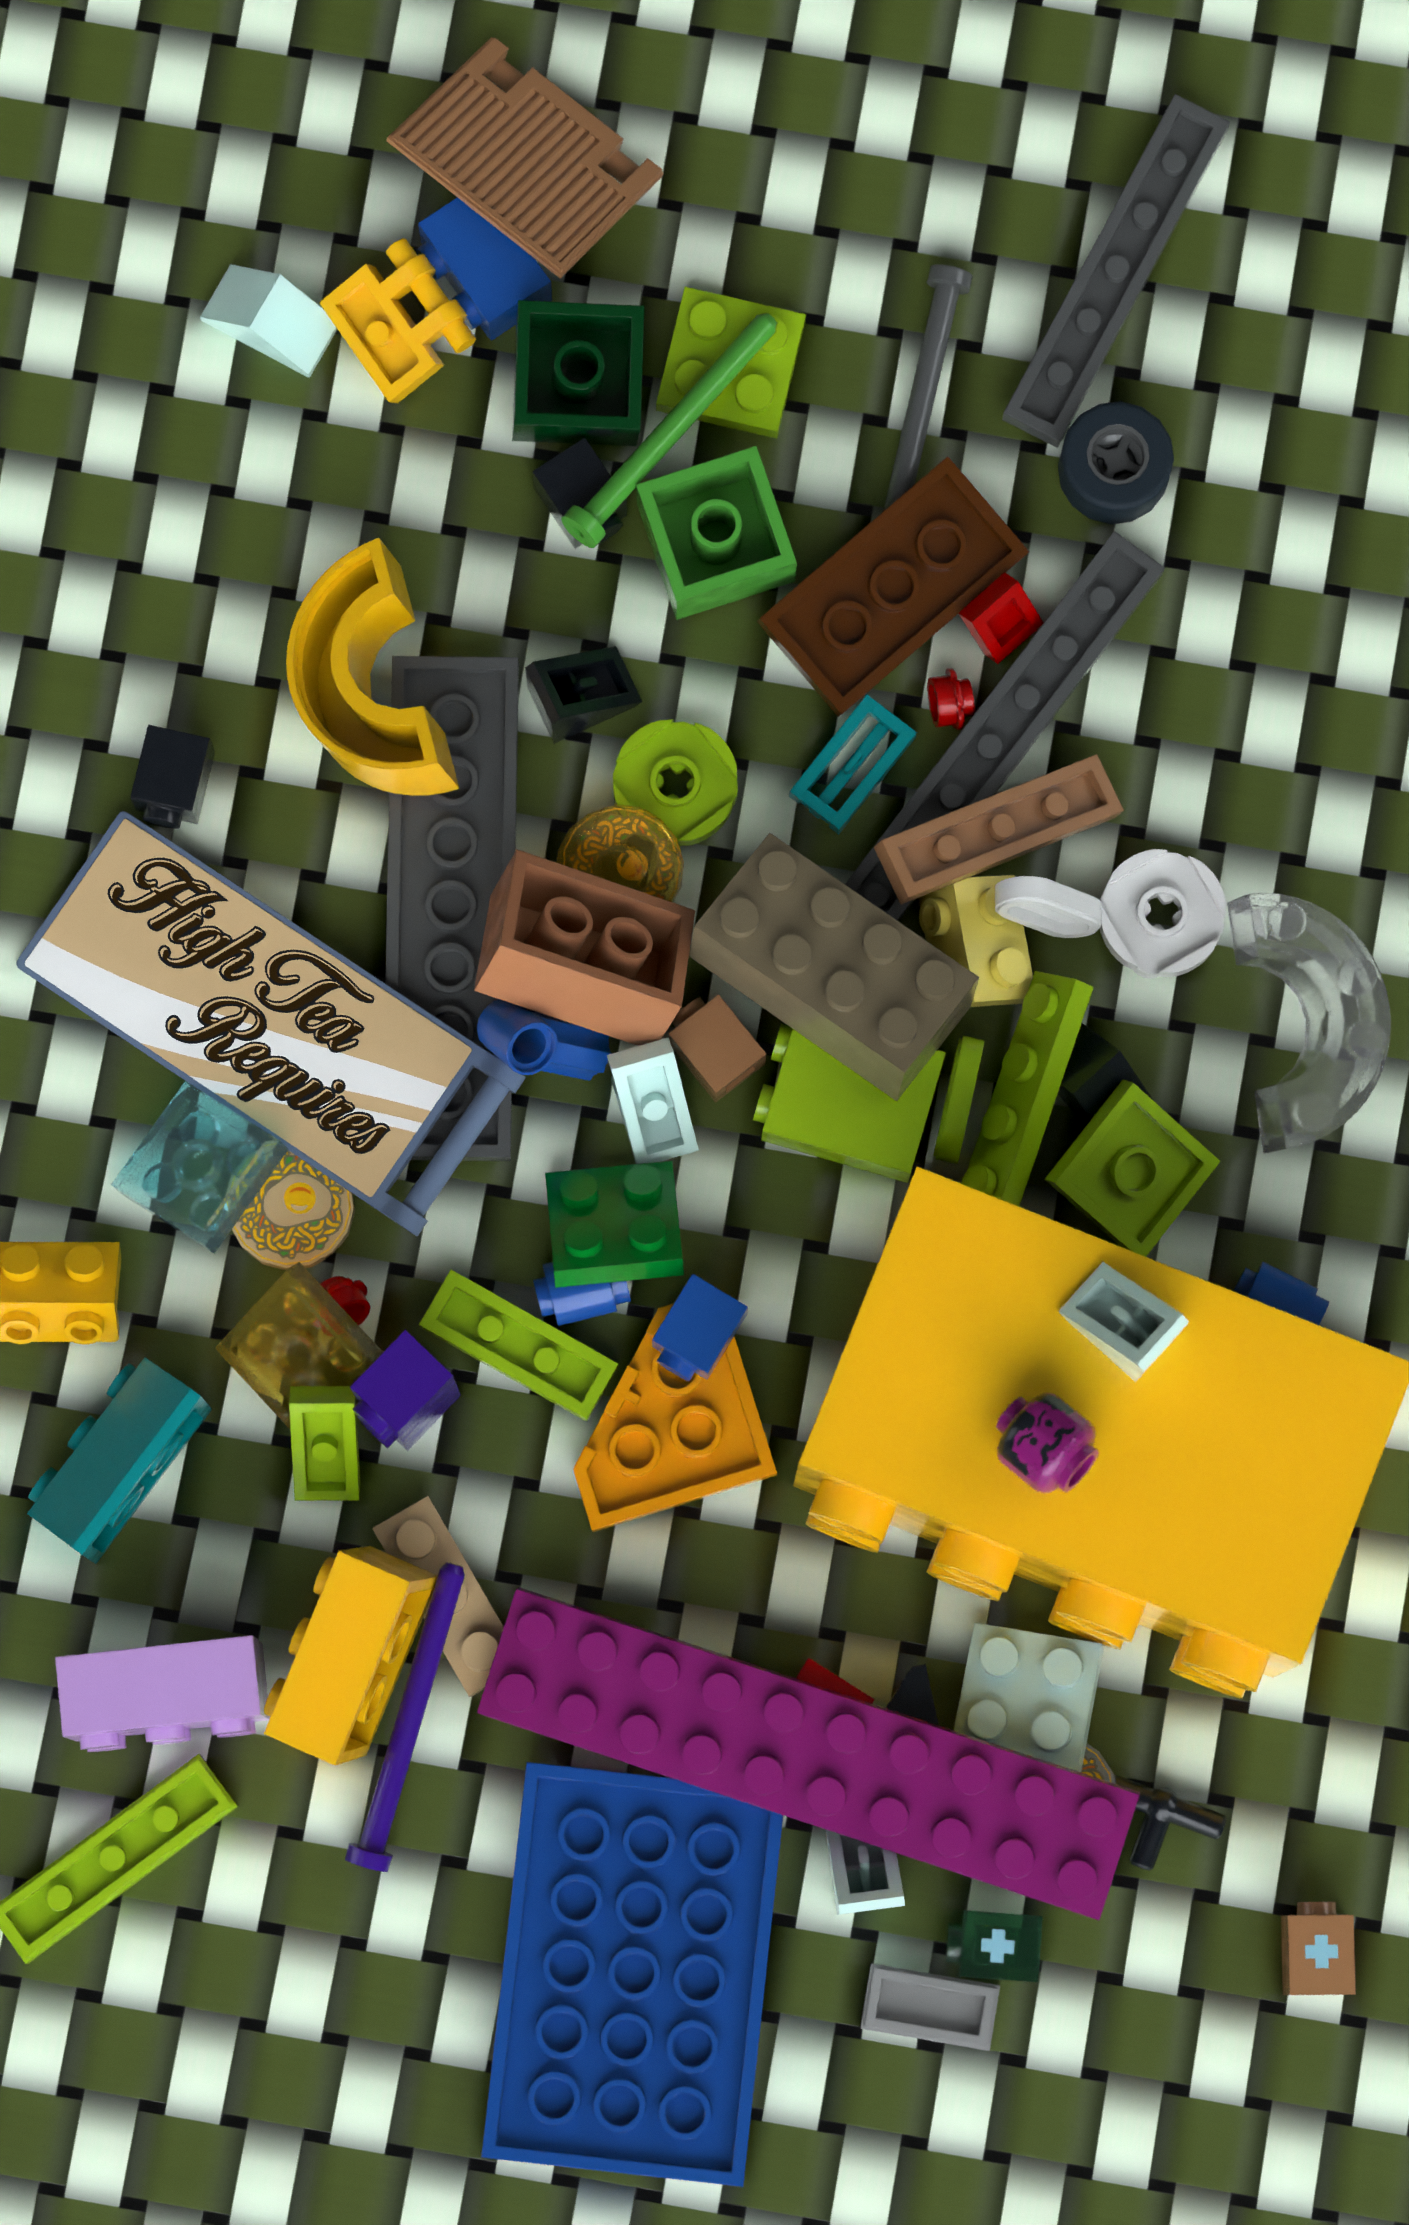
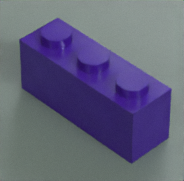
[350,1330,461,1451]

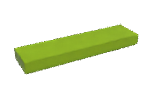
[0,1754,239,1964]

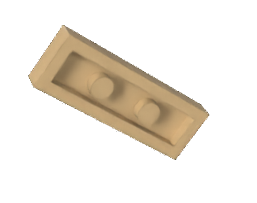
[372,1496,504,1697]

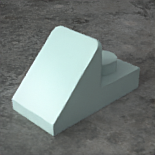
[607,1037,699,1164]

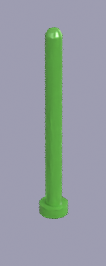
[561,313,777,548]

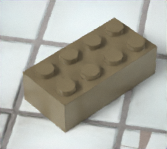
[689,833,979,1101]

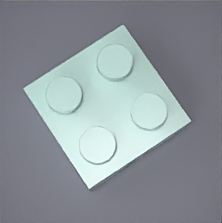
[954,1622,1104,1772]

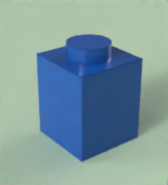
[652,1273,748,1381]

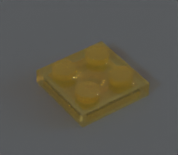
[215,1262,383,1429]

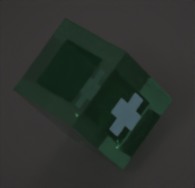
[945,1910,1043,1983]

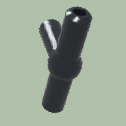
[1114,1774,1227,1871]

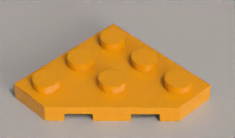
[573,1289,777,1532]

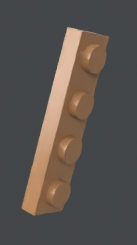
[874,754,1124,905]

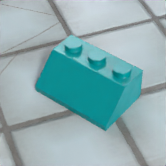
[27,1357,212,1564]

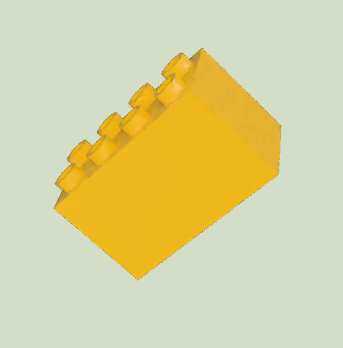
[793,1166,1409,1698]

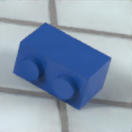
[416,197,552,341]

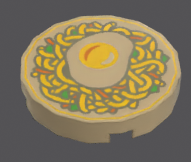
[226,1144,355,1271]

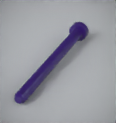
[345,1562,465,1872]

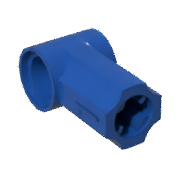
[477,999,611,1081]

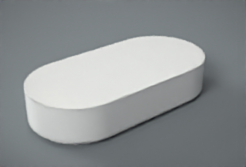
[995,876,1102,938]

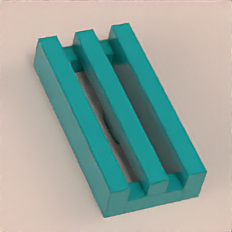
[789,695,917,835]

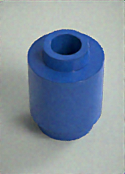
[533,1262,631,1326]
[1233,1262,1330,1325]

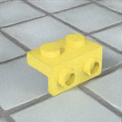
[919,875,1033,1007]

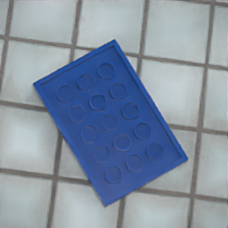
[481,1762,783,2187]

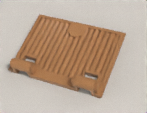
[386,37,664,279]

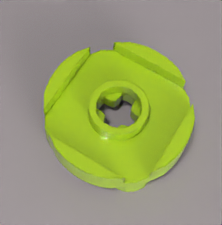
[613,719,738,849]

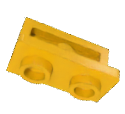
[0,1242,122,1344]

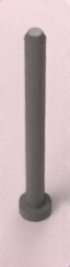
[883,264,973,511]

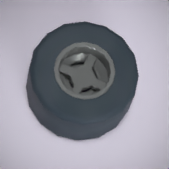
[1058,401,1174,524]

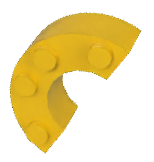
[286,538,460,796]

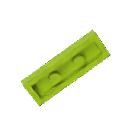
[419,1269,619,1422]

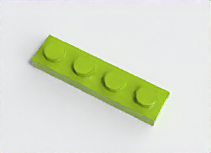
[961,971,1094,1206]

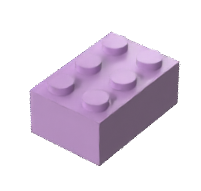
[55,1635,270,1752]

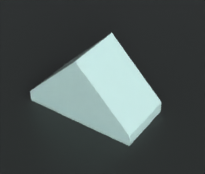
[200,264,338,378]
[1059,1262,1189,1382]
[826,1830,905,1915]

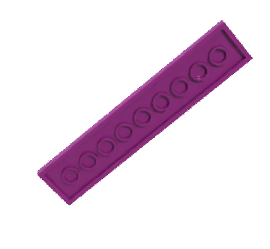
[477,1587,1140,1921]

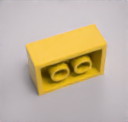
[264,1546,438,1765]

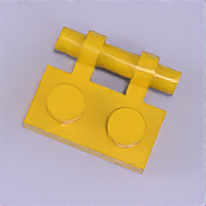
[319,238,476,404]

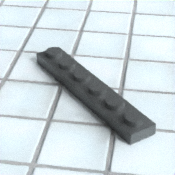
[1002,94,1230,448]

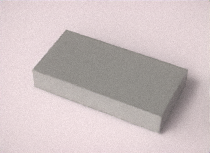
[860,1963,1000,2051]

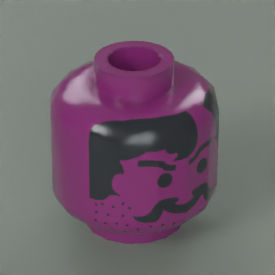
[996,1393,1099,1493]

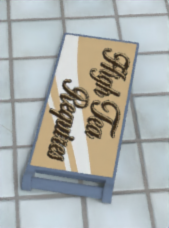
[16,811,526,1237]

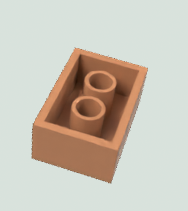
[474,849,695,1046]

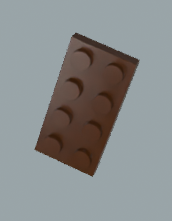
[756,456,1029,717]

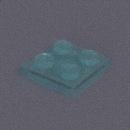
[111,1081,288,1254]

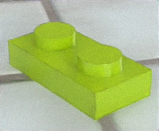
[289,1386,360,1501]

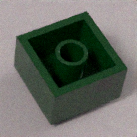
[512,300,644,446]

